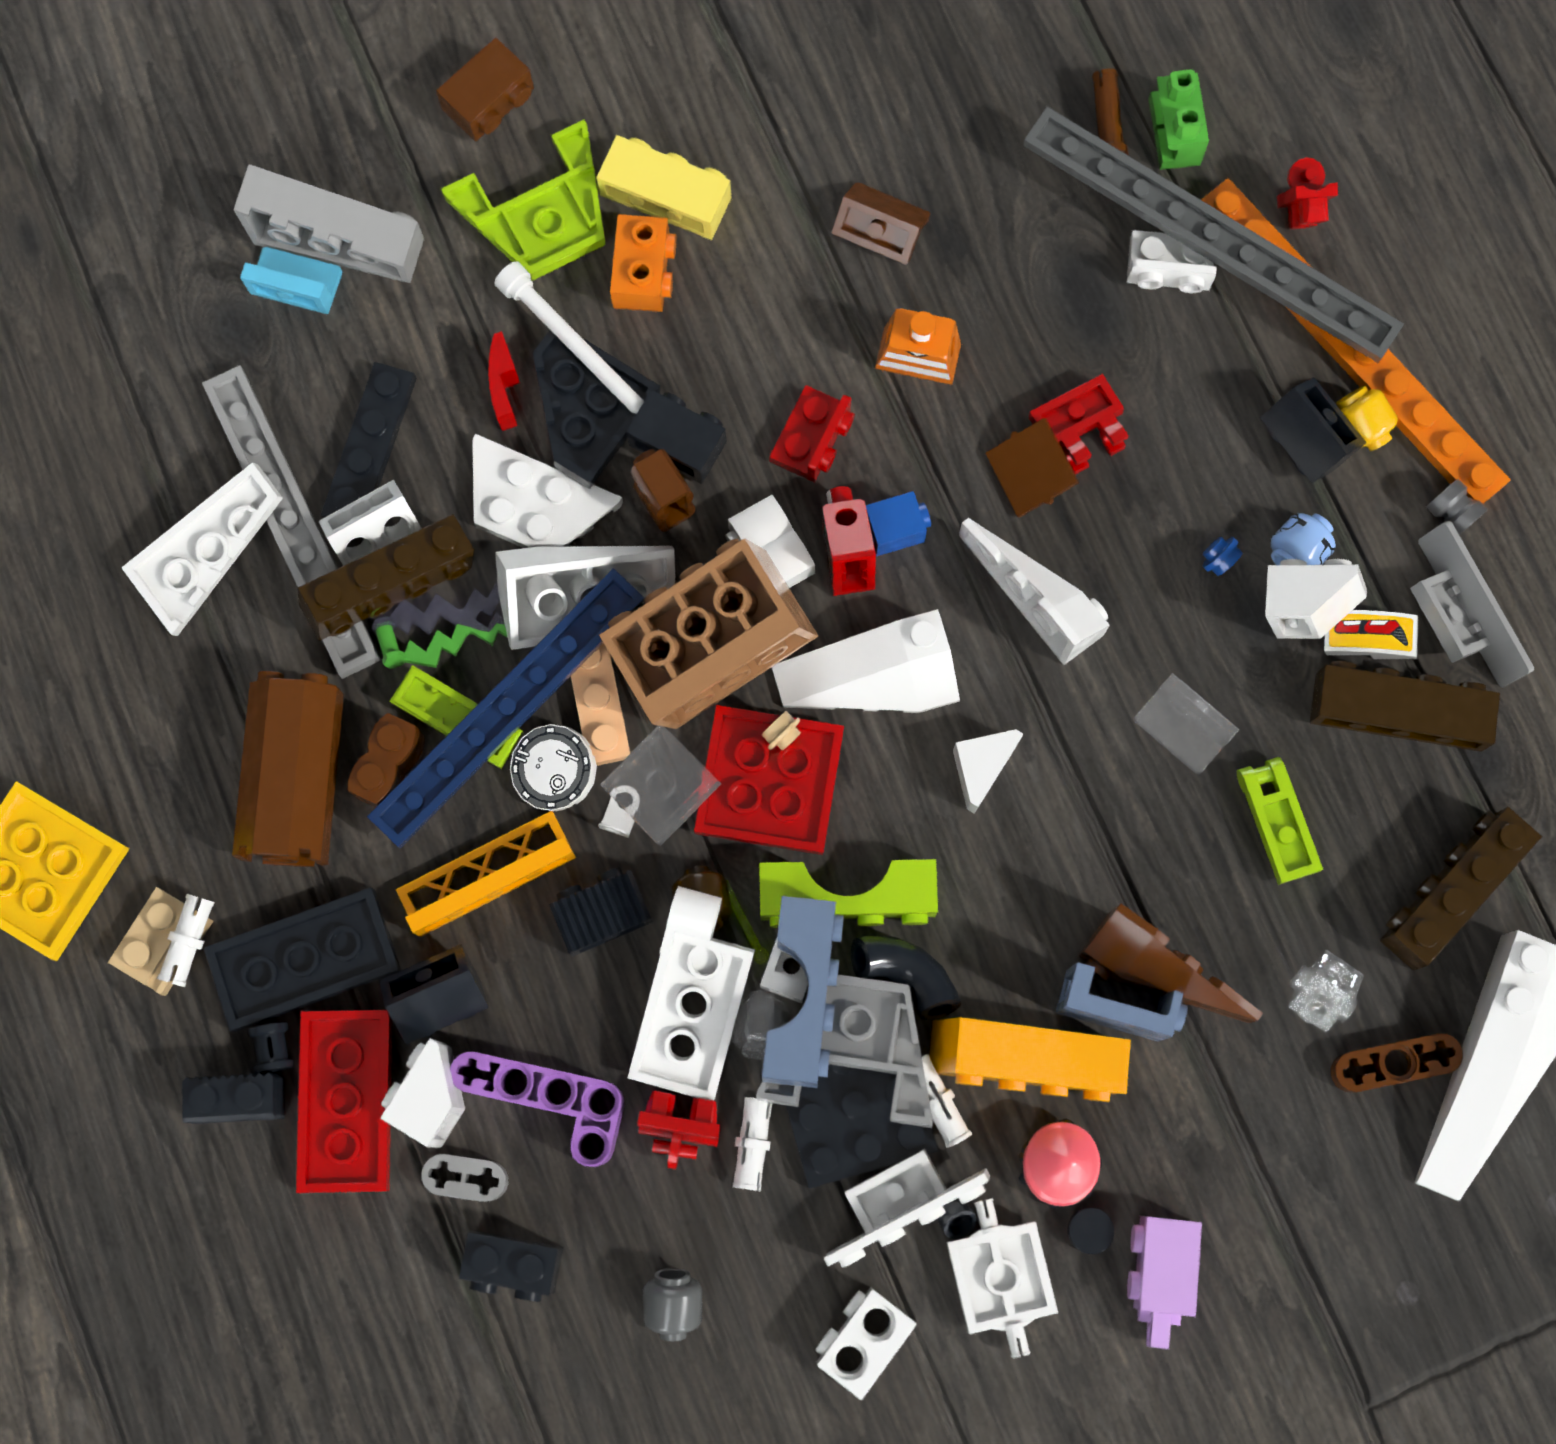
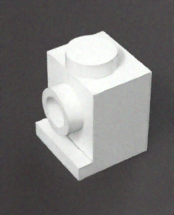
[760,939,808,1003]

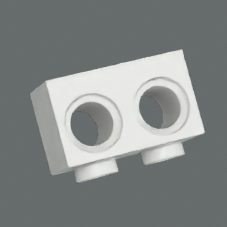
[319,480,422,566]
[815,1287,917,1400]

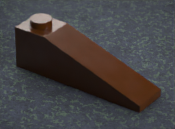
[1079,903,1263,1023]

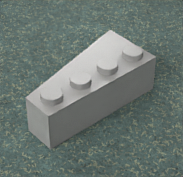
[233,164,424,283]

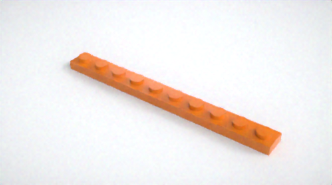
[1201,178,1511,504]

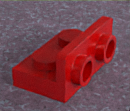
[769,385,855,483]

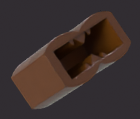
[630,449,695,532]
[348,713,424,808]

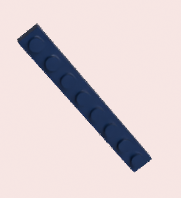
[367,568,645,849]

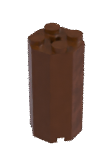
[232,671,344,867]

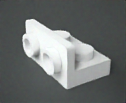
[1127,230,1217,293]

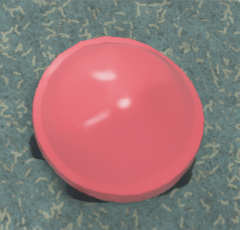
[1018,1118,1102,1209]

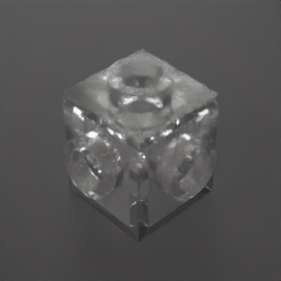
[1288,949,1364,1032]

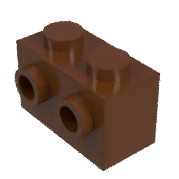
[436,37,534,142]

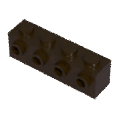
[298,514,474,641]
[1310,661,1500,752]
[1380,807,1543,970]

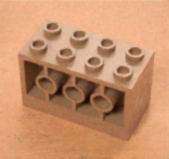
[599,538,818,729]

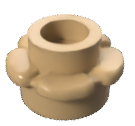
[762,711,801,751]

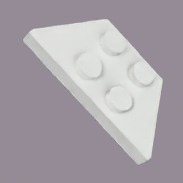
[473,434,623,548]

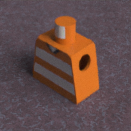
[875,308,961,385]

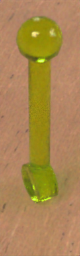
[727,880,770,964]

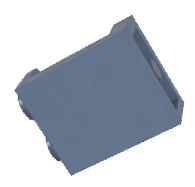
[1055,962,1187,1042]

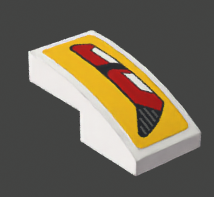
[1324,610,1418,659]

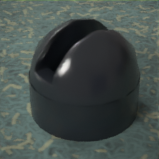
[937,1198,977,1239]

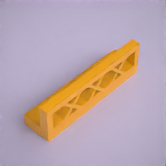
[395,811,576,937]

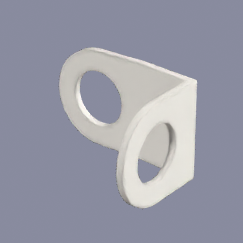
[598,786,641,838]

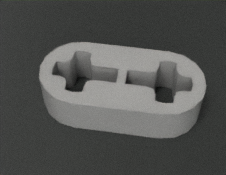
[421,1154,508,1202]

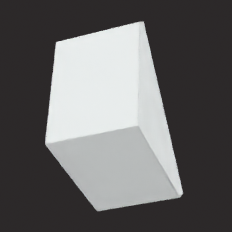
[953,729,1023,814]

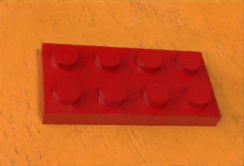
[296,1010,392,1193]

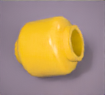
[1336,386,1398,452]

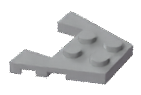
[756,975,933,1128]

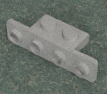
[1410,521,1534,688]

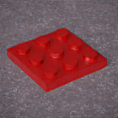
[694,705,844,855]

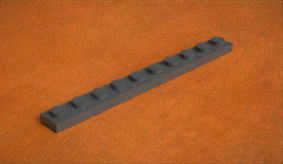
[1024,107,1404,363]

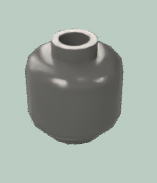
[643,1268,703,1341]

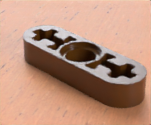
[1331,1033,1463,1093]

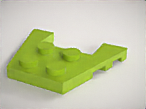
[441,120,606,281]

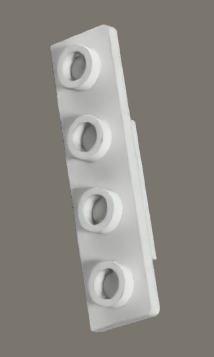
[824,1149,990,1268]

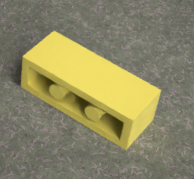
[596,135,731,240]

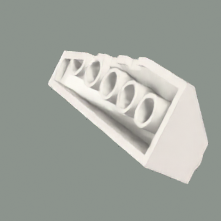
[1414,930,1556,1201]

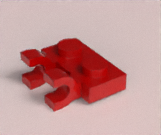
[1029,374,1129,474]

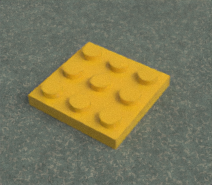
[0,781,130,961]

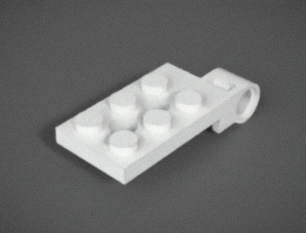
[628,886,755,1101]

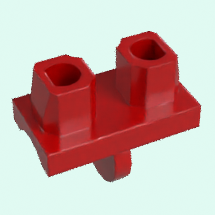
[1277,157,1338,229]
[637,1091,720,1169]

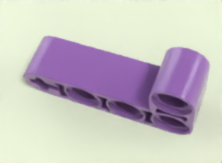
[450,1052,625,1167]

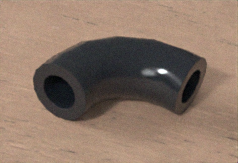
[851,936,961,1020]

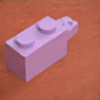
[1127,1216,1202,1349]

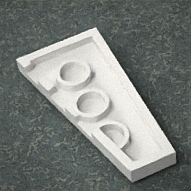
[122,463,283,636]

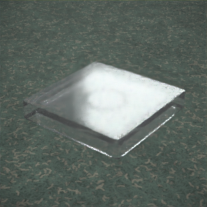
[600,726,721,846]

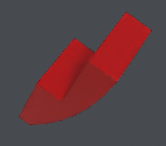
[488,331,520,431]

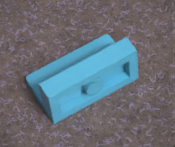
[240,247,342,314]

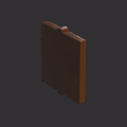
[985,418,1079,517]

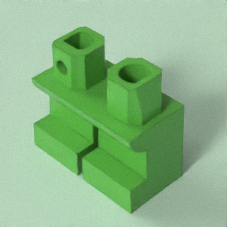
[1149,69,1209,170]

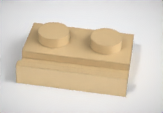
[108,887,213,996]

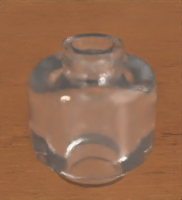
[731,990,790,1060]

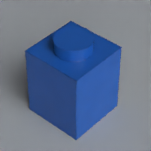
[866,491,931,557]

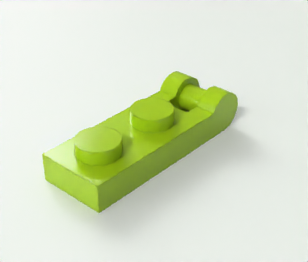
[1237,757,1323,885]

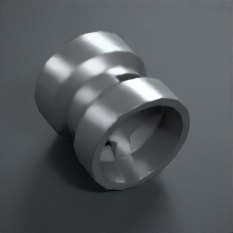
[1426,478,1488,535]

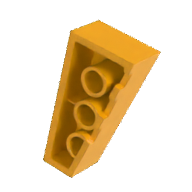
[929,1017,1131,1102]

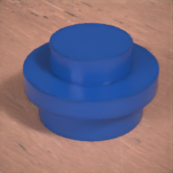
[1202,537,1243,576]

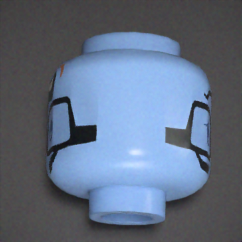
[1271,513,1336,565]

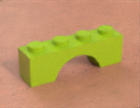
[759,859,938,928]

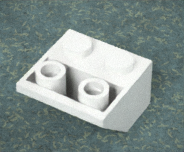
[1265,559,1367,639]
[381,1038,465,1148]

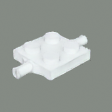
[946,1198,1058,1358]

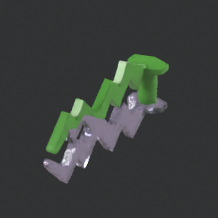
[372,582,508,669]

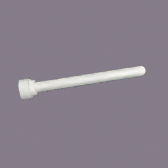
[495,261,644,413]

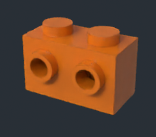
[610,214,676,312]

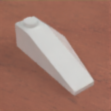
[959,518,1110,665]
[495,546,675,650]
[772,609,960,713]

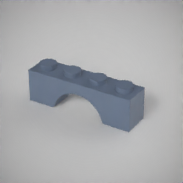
[762,896,844,1088]

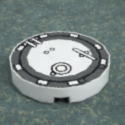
[510,724,597,812]

